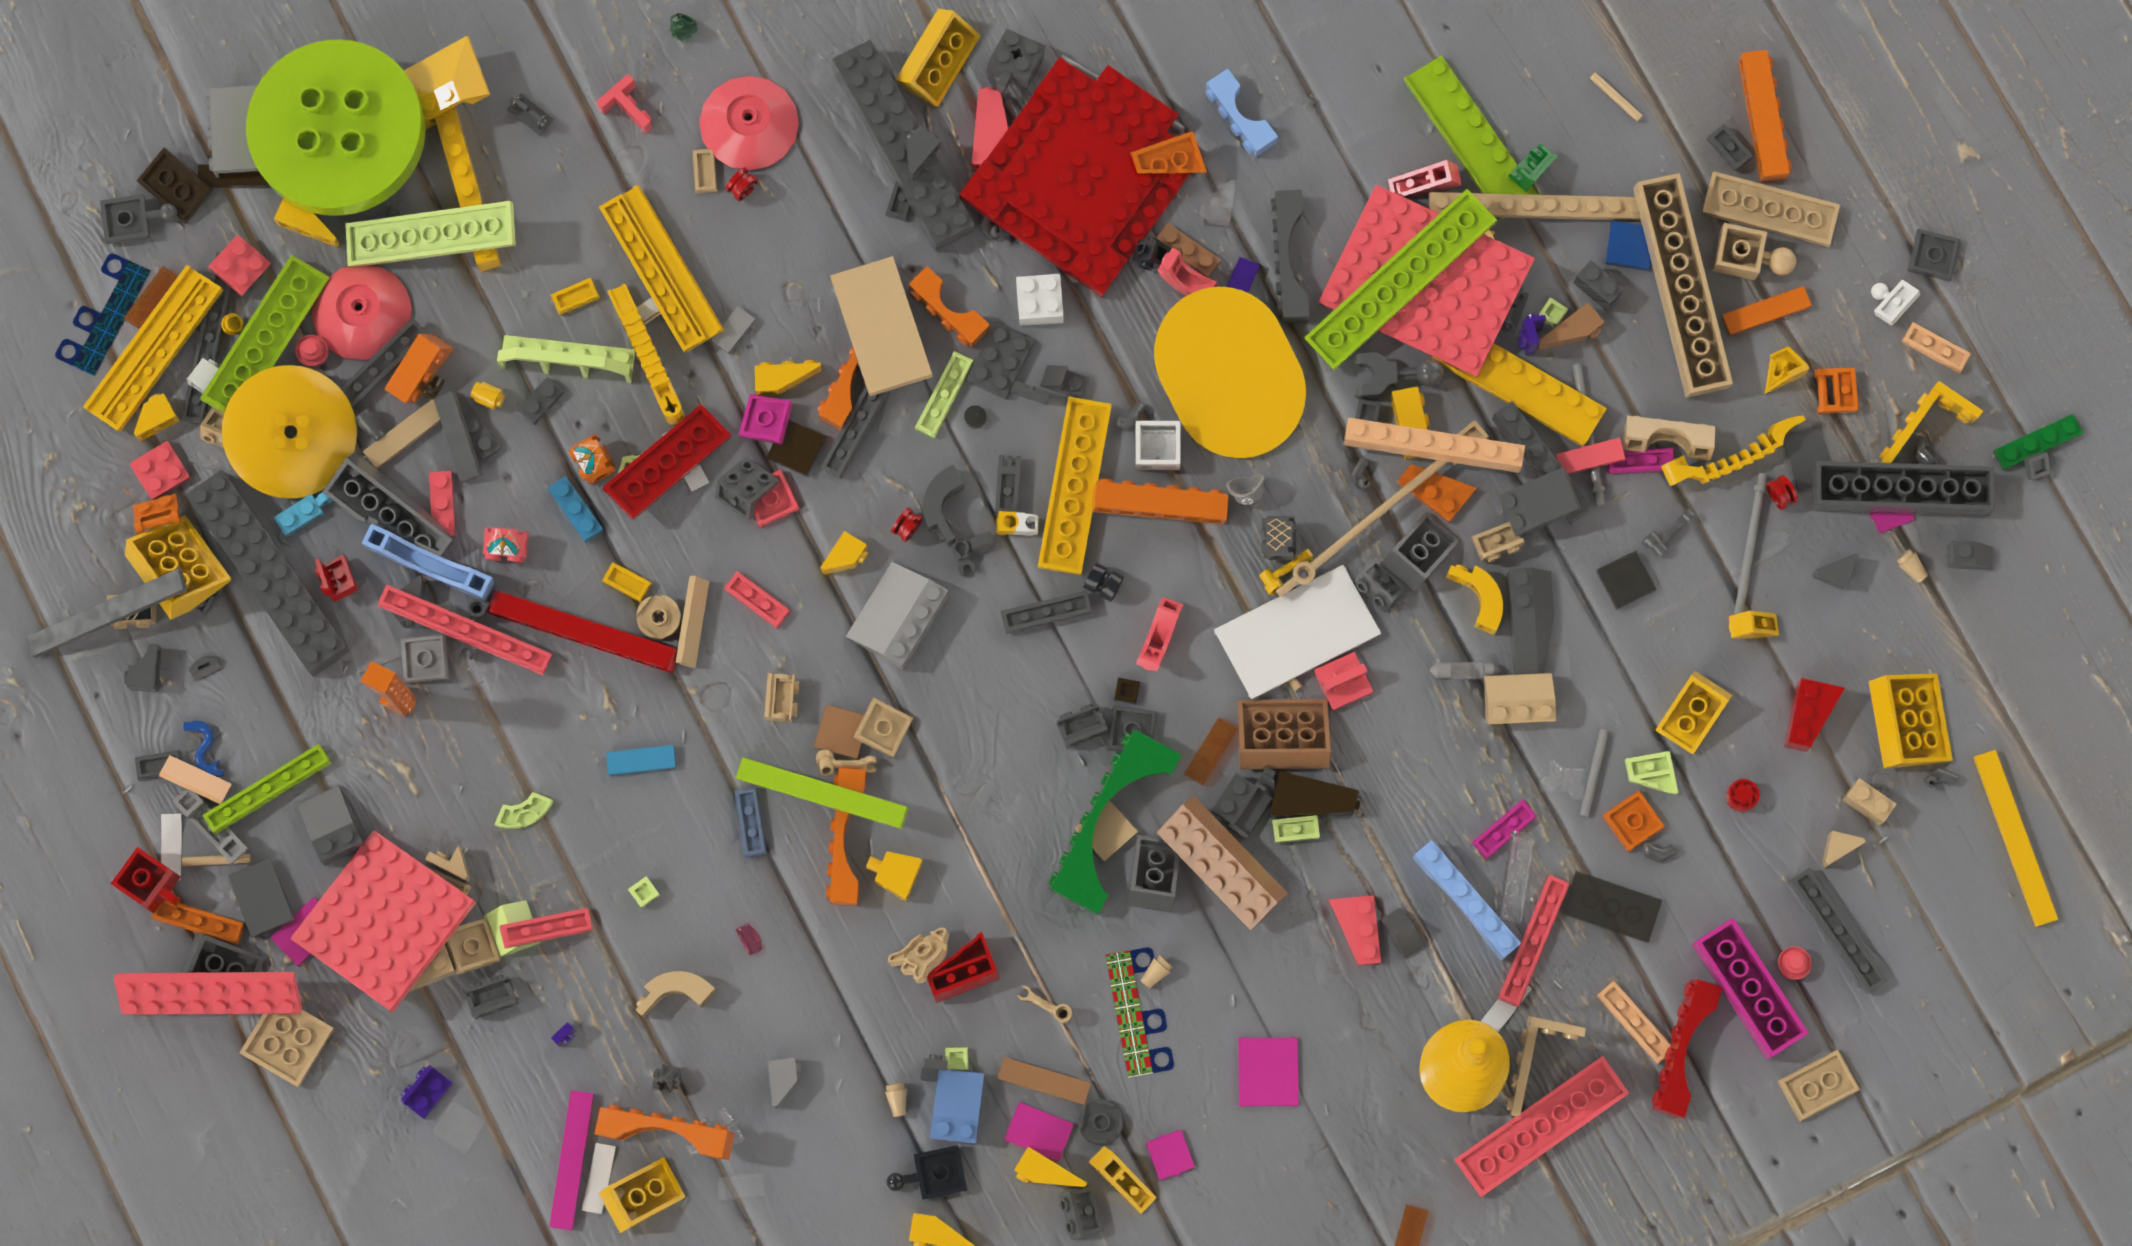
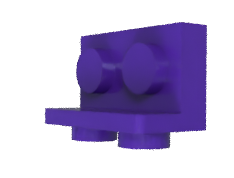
[400,1065,453,1120]

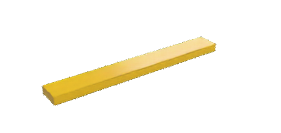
[1973,750,2058,927]

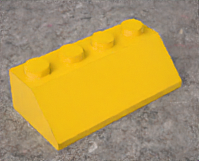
[895,8,981,107]

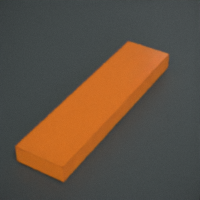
[1721,286,1812,336]
[152,900,246,945]

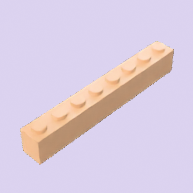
[1344,418,1525,473]

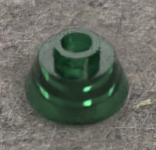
[670,13,698,41]

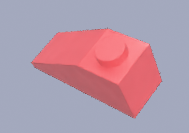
[1388,160,1461,198]

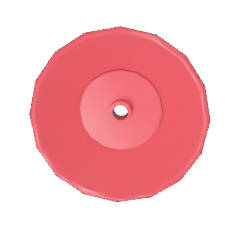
[699,76,799,171]
[311,265,412,361]

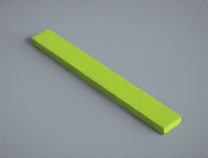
[735,757,909,829]

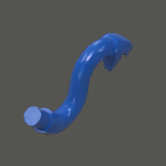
[183,720,224,777]

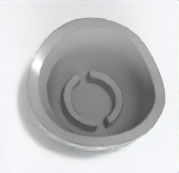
[1226,474,1265,505]

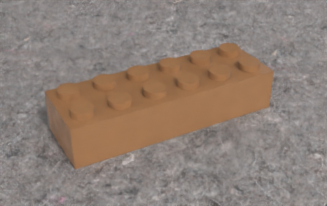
[1157,796,1288,930]

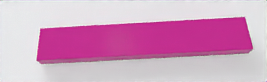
[549,1090,594,1231]

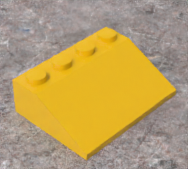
[125,515,231,620]
[1869,673,1953,769]

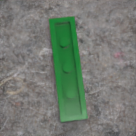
[1993,414,2083,471]

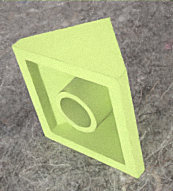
[484,900,541,958]

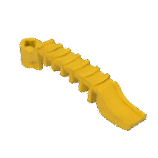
[1660,415,1806,486]

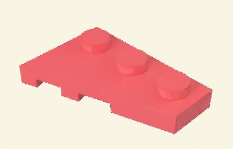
[1328,895,1381,966]

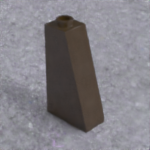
[1268,771,1362,819]

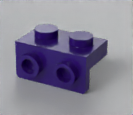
[1518,313,1546,356]

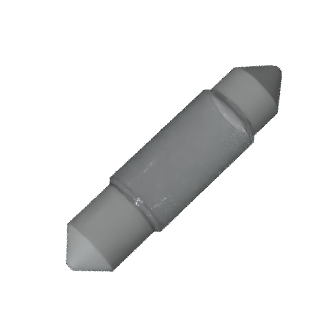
[1430,662,1501,680]

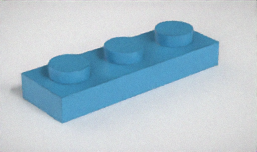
[547,476,604,543]

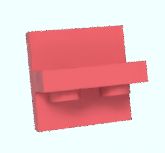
[1313,652,1373,711]

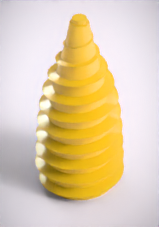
[1419,1020,1510,1112]

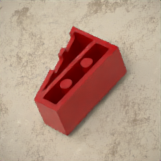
[1784,678,1845,752]
[927,931,999,1003]

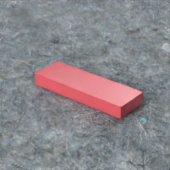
[1555,438,1626,475]
[724,571,791,629]

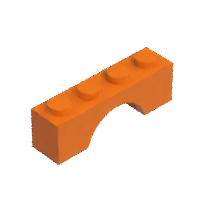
[908,266,990,348]

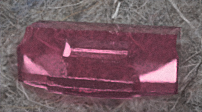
[736,923,762,956]

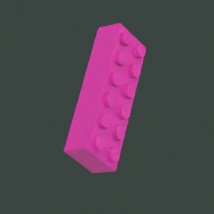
[1691,918,1809,1060]

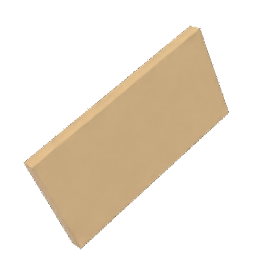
[830,256,933,397]

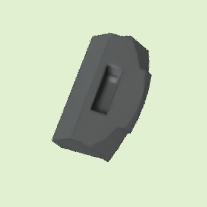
[189,656,221,681]

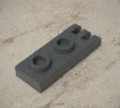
[995,455,1021,514]

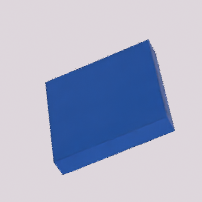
[1605,221,1651,271]

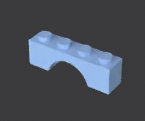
[1205,69,1278,158]

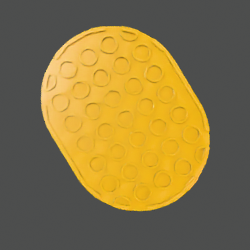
[1154,287,1306,459]

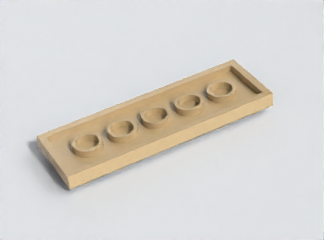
[1701,171,1840,248]

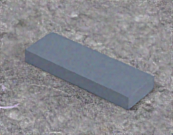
[734,787,767,858]

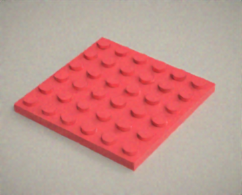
[290,830,476,1013]

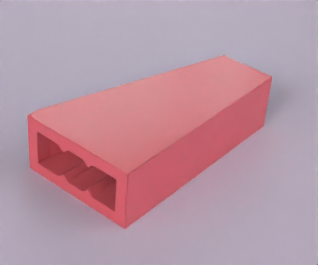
[972,87,1008,170]

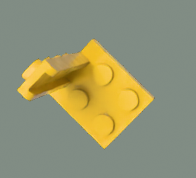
[1879,381,1983,463]

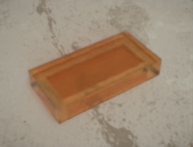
[1394,1204,1428,1246]

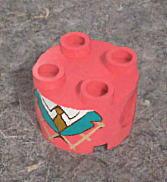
[482,528,529,563]

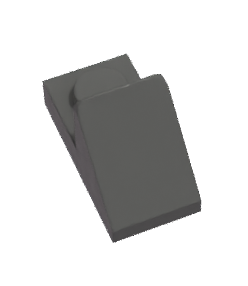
[1040,365,1089,399]

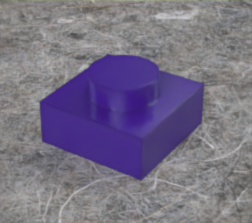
[551,1022,576,1047]

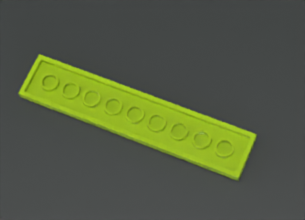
[1304,189,1497,371]

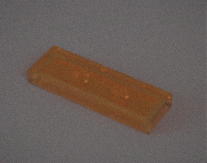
[124,266,178,329]
[1184,717,1238,786]

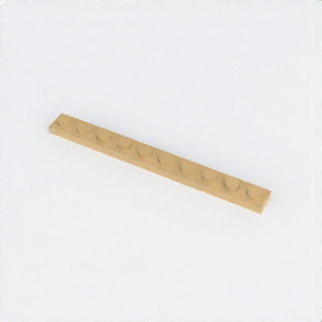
[1429,192,1641,221]

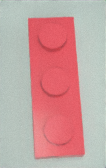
[429,471,456,538]

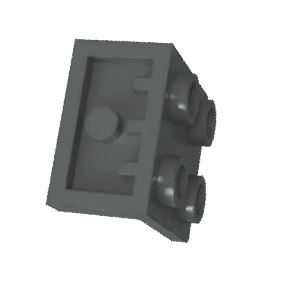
[715,457,779,521]

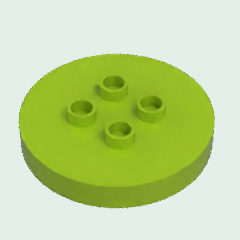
[246,39,426,216]

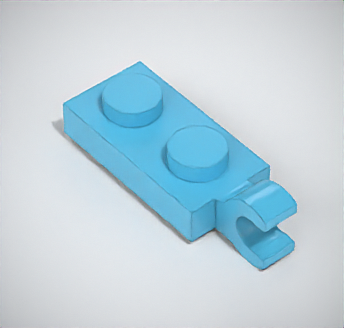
[273,492,334,537]

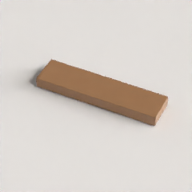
[997,1057,1091,1106]

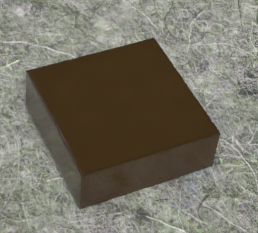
[1114,677,1140,704]

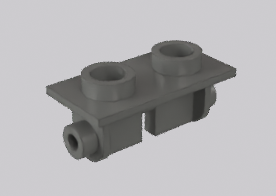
[507,94,554,136]
[1501,287,1529,334]

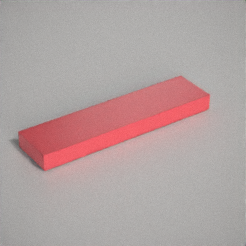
[499,908,593,949]

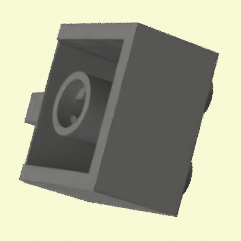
[987,29,1046,94]

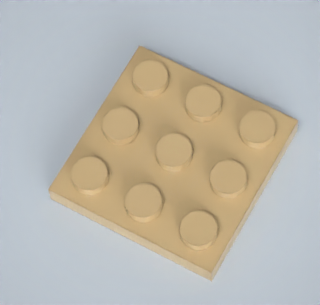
[239,1010,335,1088]

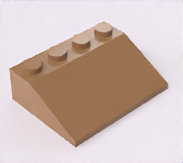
[1238,699,1331,769]

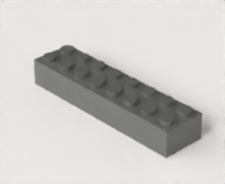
[1812,461,1995,516]

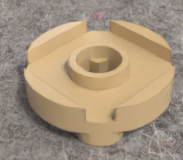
[636,595,682,641]

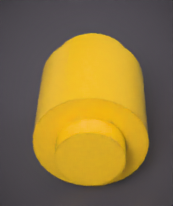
[470,381,505,410]

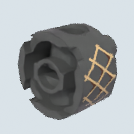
[1261,516,1296,560]

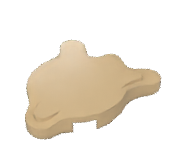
[888,928,949,983]

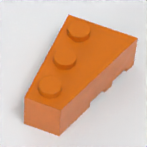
[385,334,455,404]

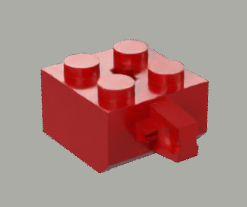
[110,847,181,914]

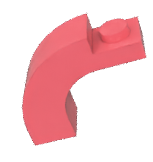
[1157,248,1218,296]
[1136,597,1184,672]

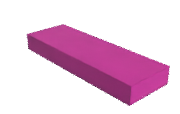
[1608,448,1675,474]
[1472,799,1537,860]

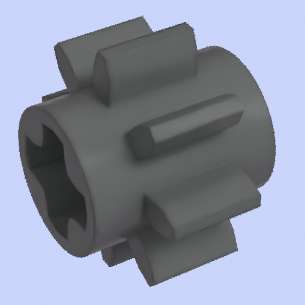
[652,1064,681,1093]

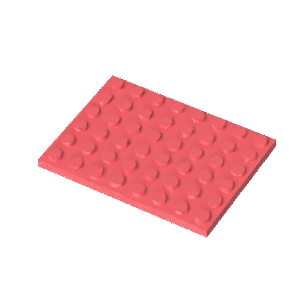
[1318,185,1535,378]

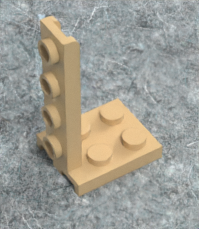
[1506,1016,1586,1116]

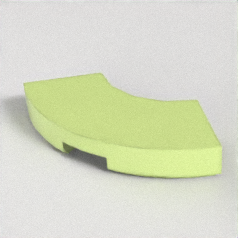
[494,792,554,829]

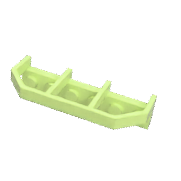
[497,335,636,383]

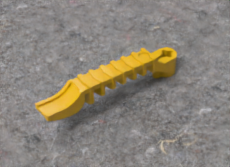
[607,283,685,425]

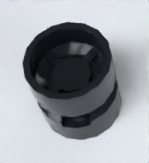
[1083,562,1124,602]

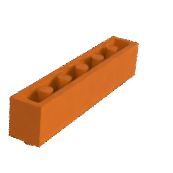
[1738,50,1792,183]
[1092,479,1228,525]

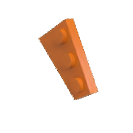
[1131,131,1207,174]
[1397,464,1477,523]

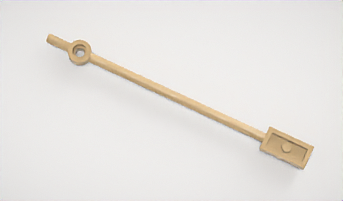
[1276,420,1489,598]

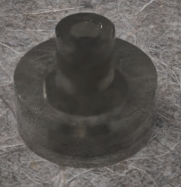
[964,405,986,429]

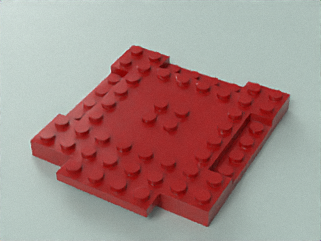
[959,57,1192,298]

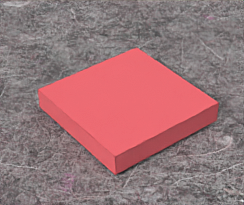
[754,469,800,528]

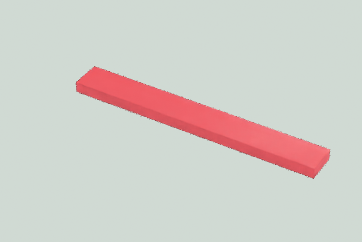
[377,584,552,676]

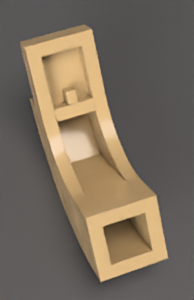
[636,971,716,1018]

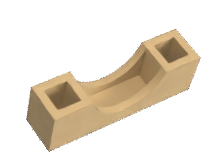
[1623,415,1715,461]

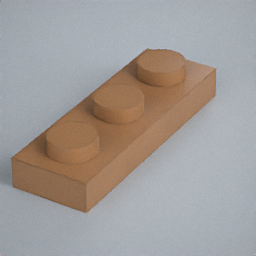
[1156,223,1221,278]

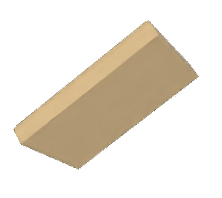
[1777,1049,1860,1122]

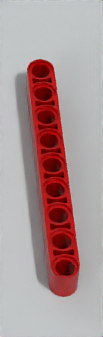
[486,590,677,673]

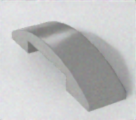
[172,789,248,864]

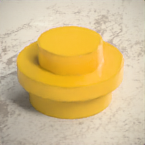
[221,313,243,335]

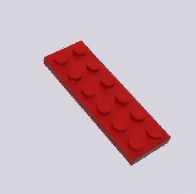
[603,404,731,520]

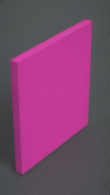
[1238,1037,1298,1107]

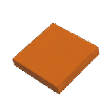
[1602,790,1665,852]

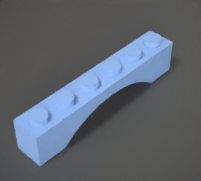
[362,524,495,603]
[1413,840,1521,961]

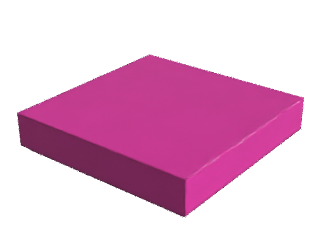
[739,394,793,445]

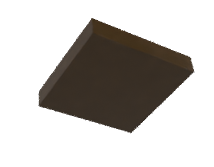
[766,420,826,477]

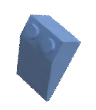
[930,1069,984,1144]

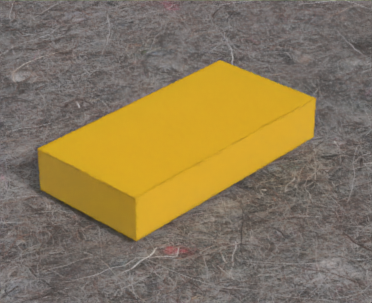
[550,277,600,316]
[602,562,652,603]

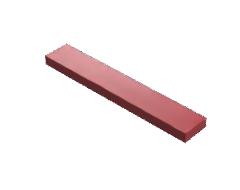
[1497,874,1570,1008]

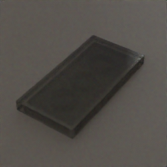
[1562,871,1662,943]

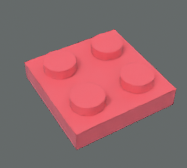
[208,234,271,297]
[129,440,191,500]

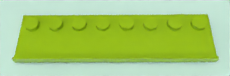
[1403,55,1538,220]

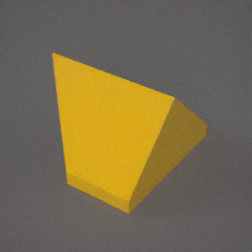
[1764,346,1809,394]

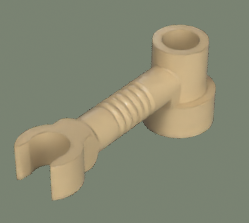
[816,750,877,776]
[1017,986,1073,1023]

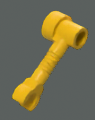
[1259,549,1313,595]

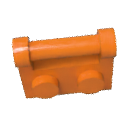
[1814,368,1858,415]
[133,493,181,535]

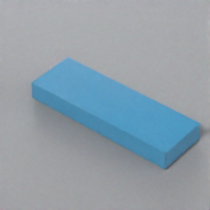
[606,745,676,776]

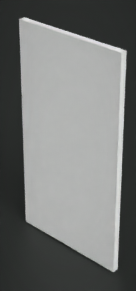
[1214,565,1381,700]

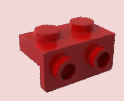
[315,554,358,602]

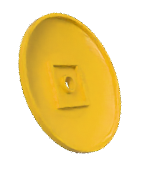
[222,365,357,499]

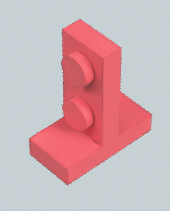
[596,74,652,134]

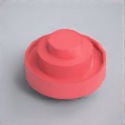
[295,335,329,368]
[1777,947,1811,980]

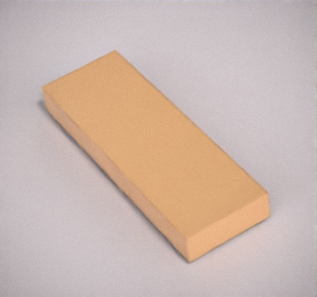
[1902,322,1971,374]
[159,755,231,804]

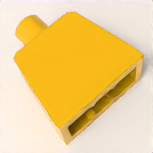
[866,851,923,902]

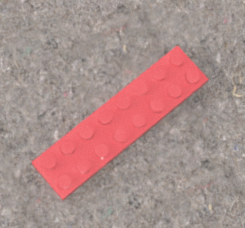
[114,972,302,1014]
[1454,1056,1629,1198]

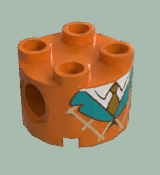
[568,433,617,484]

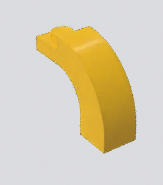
[1446,565,1503,635]

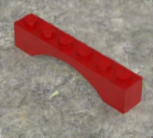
[1652,979,1722,1118]

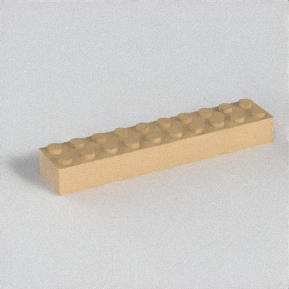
[1633,173,1733,398]

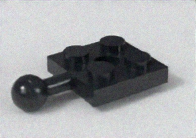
[886,1145,967,1200]

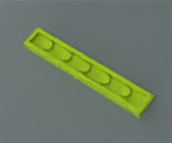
[202,744,332,835]

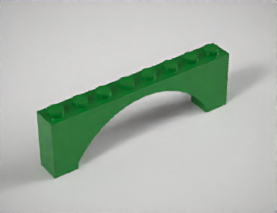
[1048,729,1182,915]

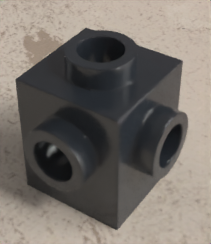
[1132,237,1171,271]

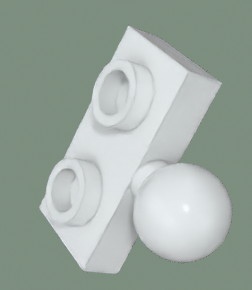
[1871,280,1920,326]

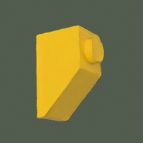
[134,393,180,442]
[820,531,869,574]
[1728,610,1779,639]

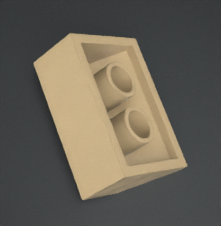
[1484,673,1556,724]

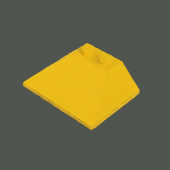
[404,36,490,130]

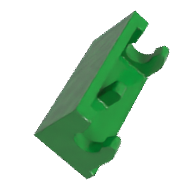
[1508,144,1557,192]

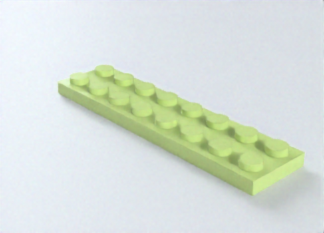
[346,201,516,267]

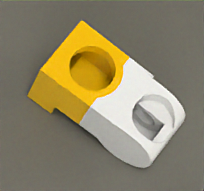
[996,511,1039,536]

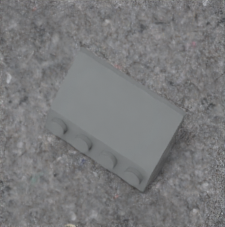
[846,562,949,671]

